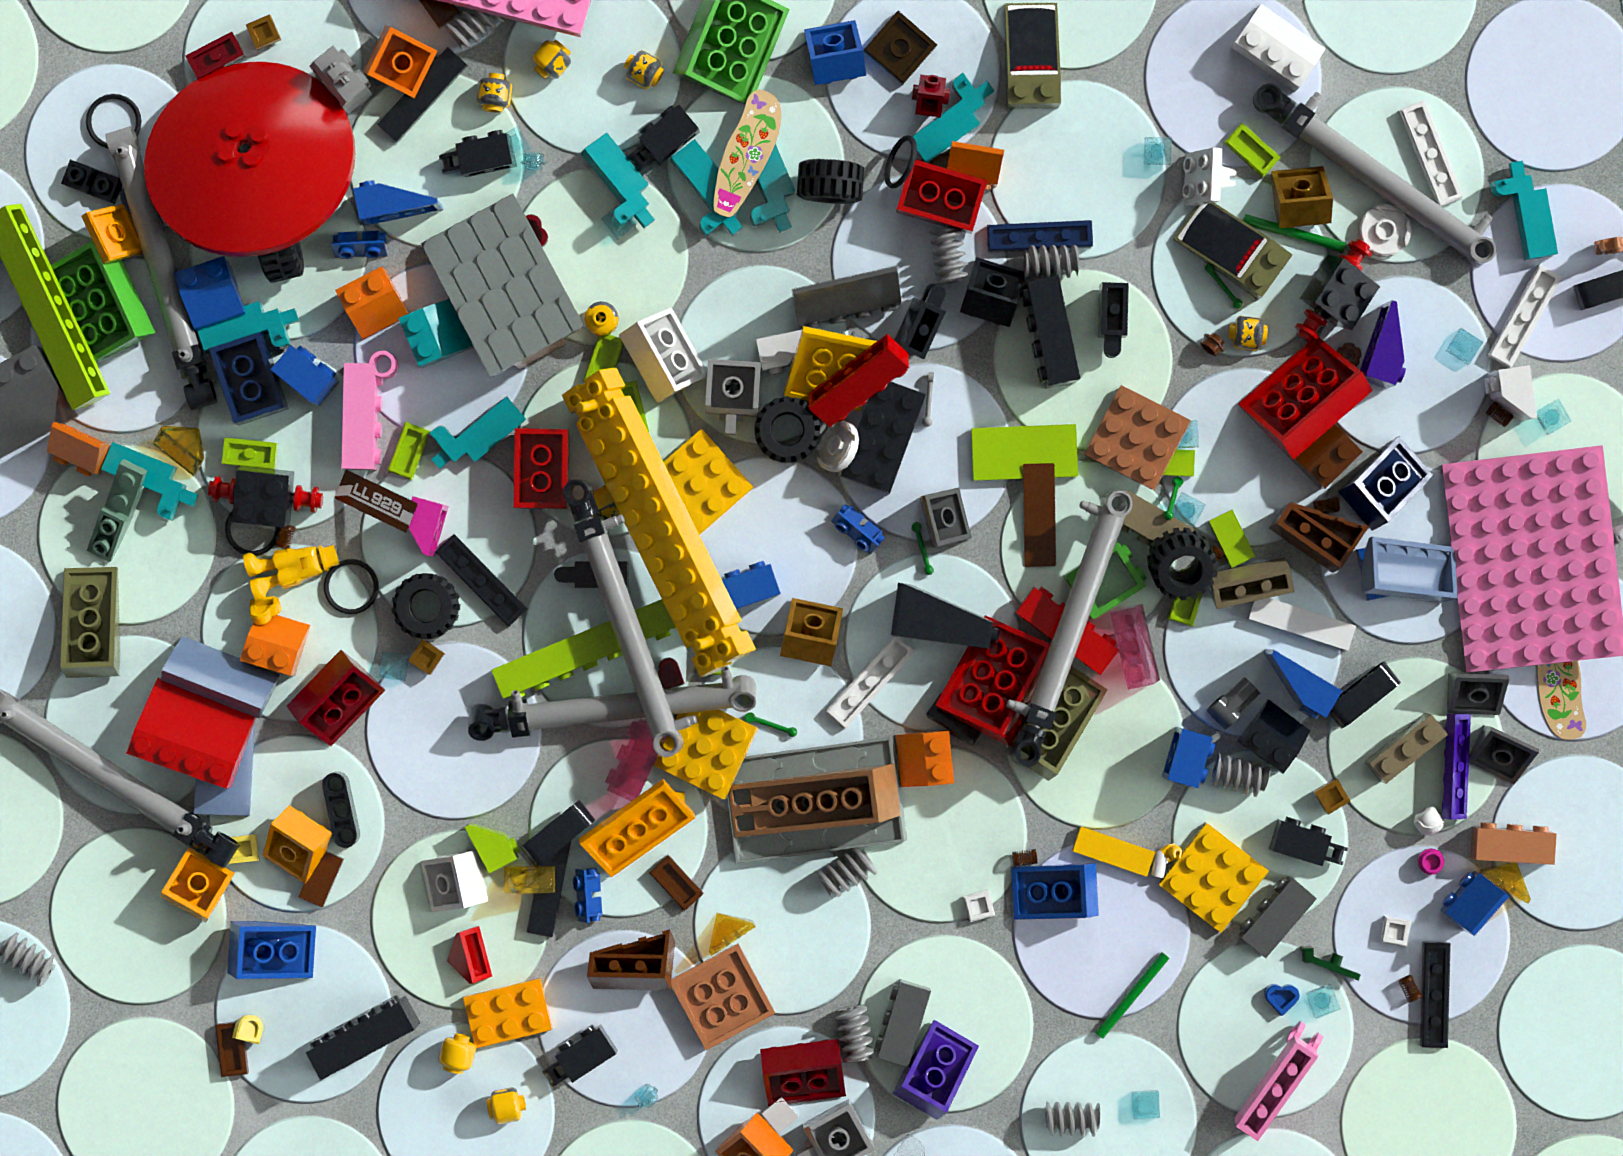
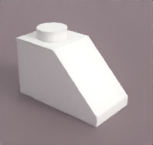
[756,330,802,375]

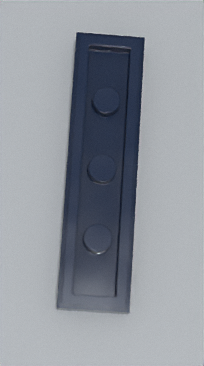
[987,220,1093,252]

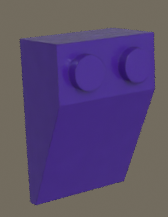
[1360,300,1406,389]
[892,1020,979,1120]

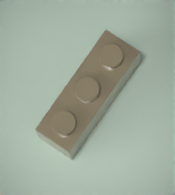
[1116,491,1196,558]
[1210,557,1294,609]
[1364,713,1448,784]

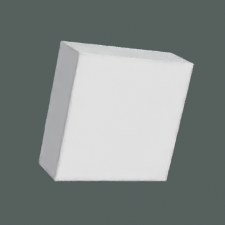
[963,889,995,922]
[1379,916,1411,947]
[762,1097,799,1134]

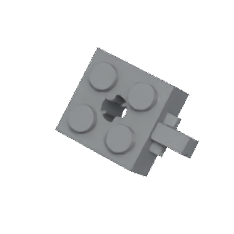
[309,46,373,114]
[705,359,761,435]
[796,1099,875,1156]

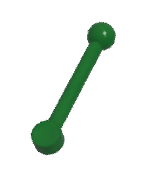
[1204,264,1243,309]
[1163,476,1183,521]
[911,522,934,575]
[745,712,797,737]

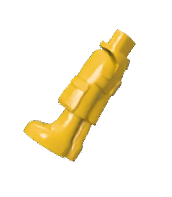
[243,545,339,602]

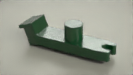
[1300,946,1361,981]

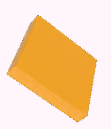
[81,204,143,264]

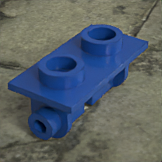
[331,230,387,259]
[831,504,885,554]
[573,868,603,923]

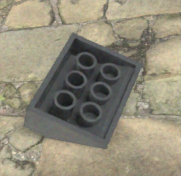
[792,266,902,328]
[0,345,78,458]

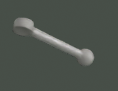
[922,372,934,427]

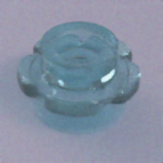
[520,152,546,170]
[634,1083,658,1108]

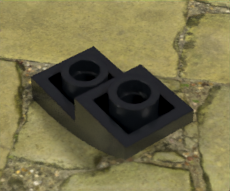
[61,159,122,204]
[926,693,981,746]

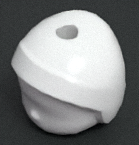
[1414,807,1444,836]

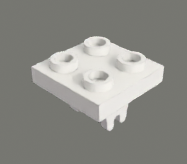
[1182,147,1236,206]

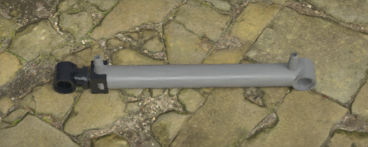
[1253,83,1496,265]
[105,126,218,410]
[563,479,697,757]
[1006,490,1133,767]
[468,667,756,741]
[0,689,240,868]

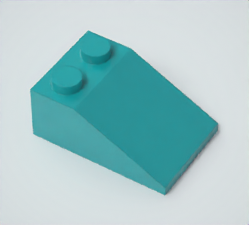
[399,299,474,369]

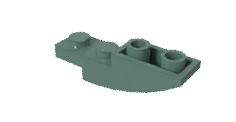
[87,459,147,562]

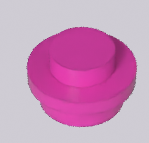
[1417,848,1444,875]

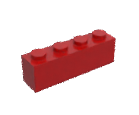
[808,334,909,427]
[1014,586,1119,675]

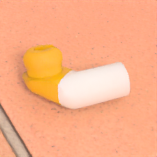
[1151,844,1182,878]

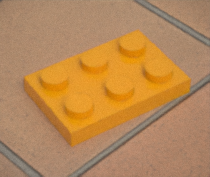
[463,978,553,1048]

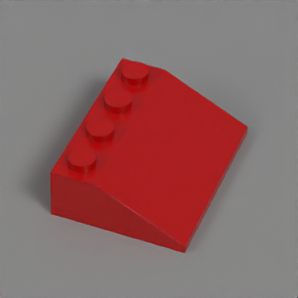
[1238,338,1373,460]
[935,615,1051,746]
[126,677,256,789]

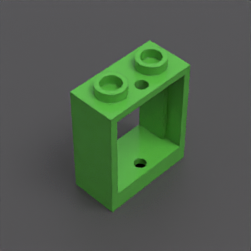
[1063,542,1147,620]

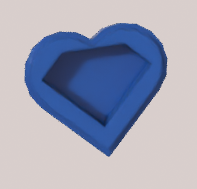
[1264,984,1300,1016]

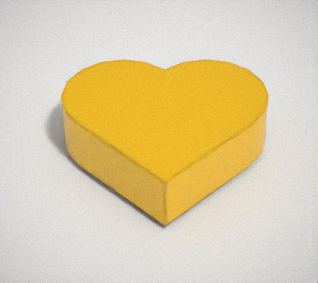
[250,596,282,625]

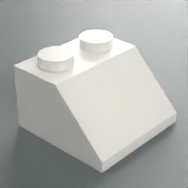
[1484,365,1537,421]
[421,850,488,912]

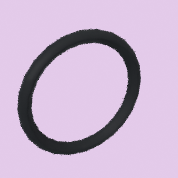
[86,94,142,149]
[884,135,917,189]
[225,509,281,556]
[324,559,379,614]

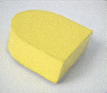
[232,1015,263,1044]

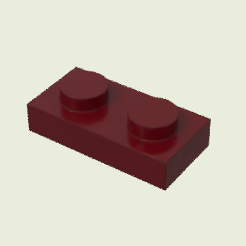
[185,31,246,79]

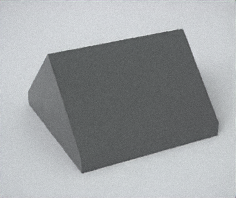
[920,487,972,548]
[1447,673,1509,715]
[1469,725,1539,784]

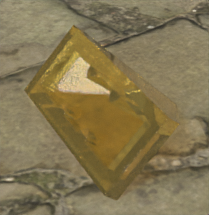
[152,426,204,476]
[1479,862,1531,904]
[504,866,555,894]
[709,913,756,956]

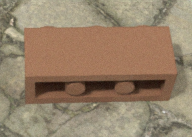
[1470,822,1557,865]

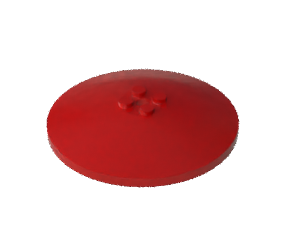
[144,62,356,257]

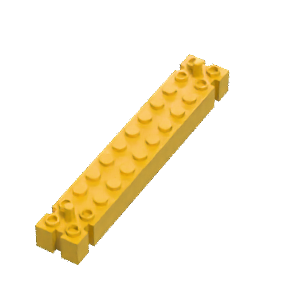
[562,368,756,677]

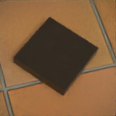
[864,10,938,85]

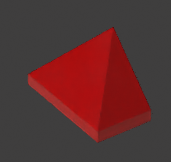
[447,926,492,984]

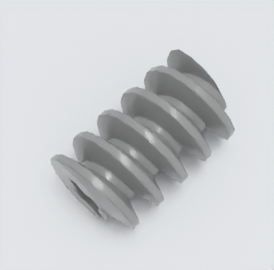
[445,9,505,49]
[929,228,968,285]
[1023,245,1079,278]
[1212,753,1270,797]
[817,848,877,898]
[0,932,55,987]
[835,1005,875,1063]
[1045,1101,1100,1137]

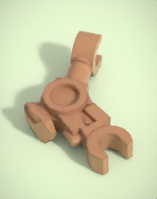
[1594,237,1623,255]

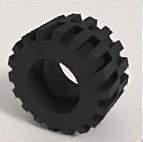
[796,159,865,204]
[258,241,304,283]
[754,396,820,464]
[1147,527,1218,600]
[391,573,461,639]

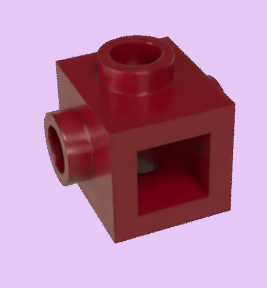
[911,74,950,118]

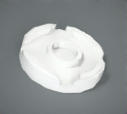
[1358,204,1412,257]
[817,421,859,473]

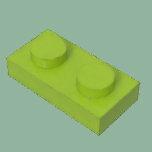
[222,437,278,469]

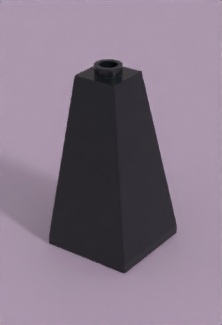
[891,583,999,649]

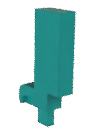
[909,73,995,163]
[581,132,655,229]
[670,139,743,237]
[750,144,796,233]
[1490,161,1558,261]
[197,301,299,354]
[430,396,526,469]
[101,442,199,521]

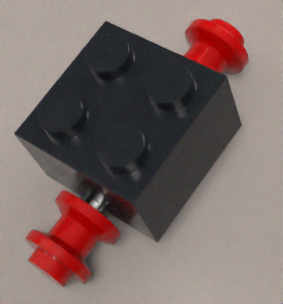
[1295,239,1380,342]
[208,466,323,528]

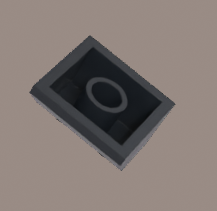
[960,257,1025,327]
[1237,699,1311,774]

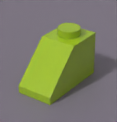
[465,823,521,874]

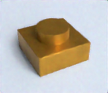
[246,14,282,50]
[408,639,445,675]
[1313,778,1351,815]

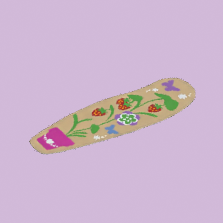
[713,89,781,217]
[1537,661,1586,740]

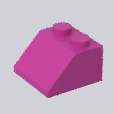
[409,496,449,556]

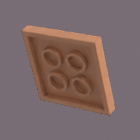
[1084,385,1191,491]
[671,943,776,1050]

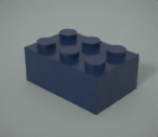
[209,332,289,425]

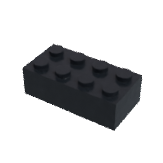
[1021,275,1081,389]
[840,382,926,494]
[305,995,420,1081]

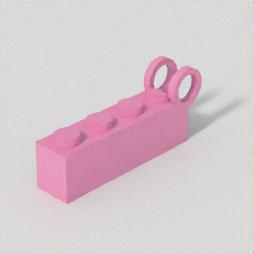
[341,351,399,470]
[1234,1021,1323,1141]

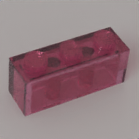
[1110,603,1160,690]
[605,718,667,801]

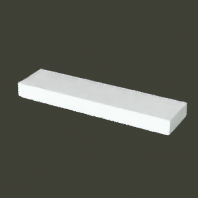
[1399,100,1463,206]
[1487,264,1562,368]
[1247,598,1356,651]
[826,636,915,729]

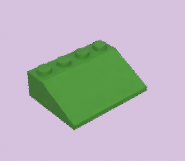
[673,0,790,105]
[51,240,155,362]

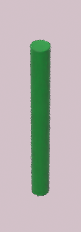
[1243,214,1346,253]
[1095,952,1170,1039]

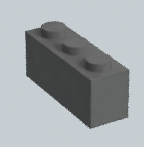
[1238,876,1317,958]
[874,979,931,1067]

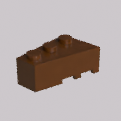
[1269,502,1369,573]
[587,929,675,991]

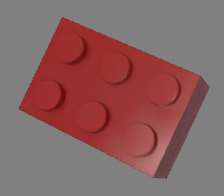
[514,428,570,509]

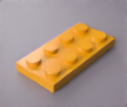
[579,779,695,878]

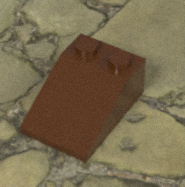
[1283,424,1363,490]

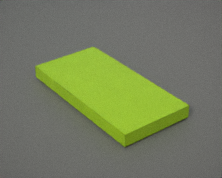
[971,424,1078,481]

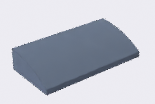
[1361,537,1458,602]
[161,636,281,719]
[194,723,255,816]

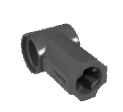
[1206,677,1260,730]

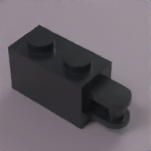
[627,105,700,172]
[439,130,517,178]
[1098,282,1129,358]
[894,283,946,359]
[554,561,629,588]
[1269,816,1348,866]
[542,1024,618,1087]

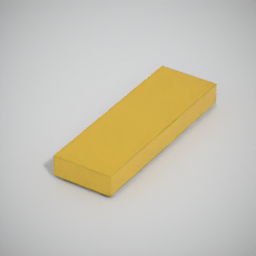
[1072,826,1155,877]

